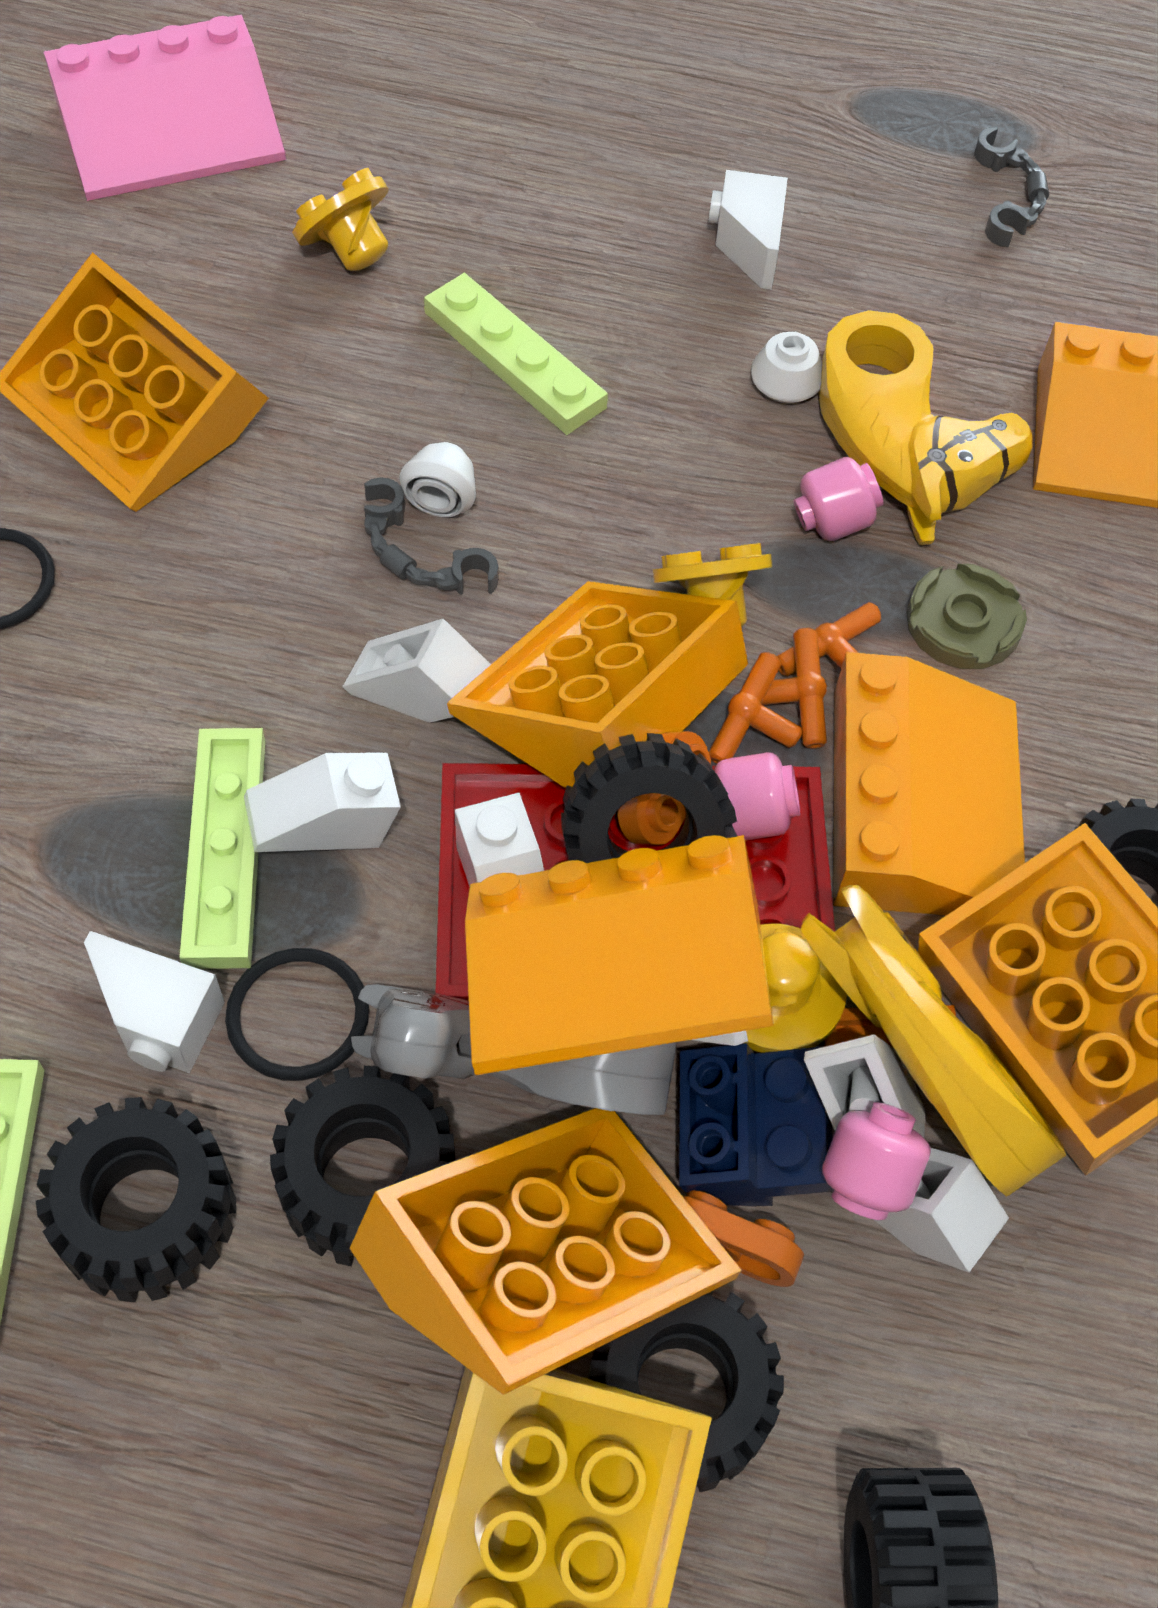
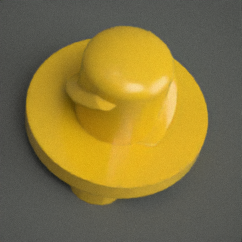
[292,168,389,271]
[652,543,772,627]
[742,924,847,1053]

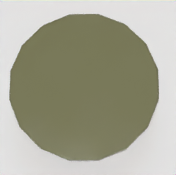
[906,564,1027,669]

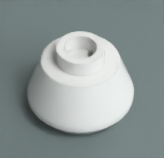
[751,332,822,404]
[399,442,476,517]

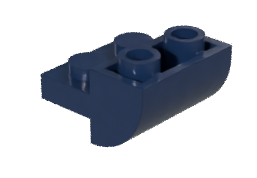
[679,1043,834,1207]

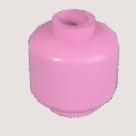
[793,457,883,541]
[714,752,800,841]
[822,1102,931,1220]

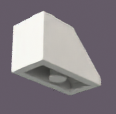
[708,170,788,290]
[343,619,491,723]
[244,753,401,852]
[455,793,544,887]
[84,931,225,1073]
[804,1034,926,1138]
[873,1147,1009,1272]

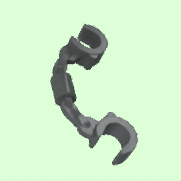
[974,126,1049,247]
[364,477,499,595]

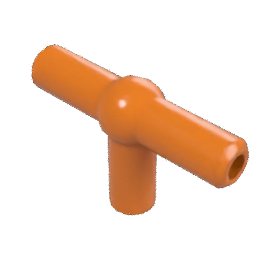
[777,602,881,677]
[761,628,827,749]
[709,652,802,764]

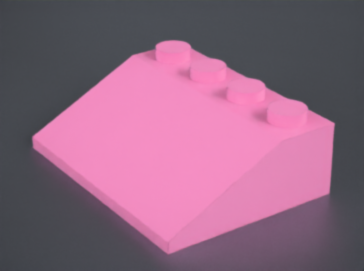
[44,14,286,201]

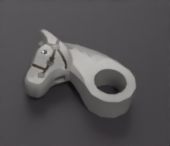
[351,984,677,1115]

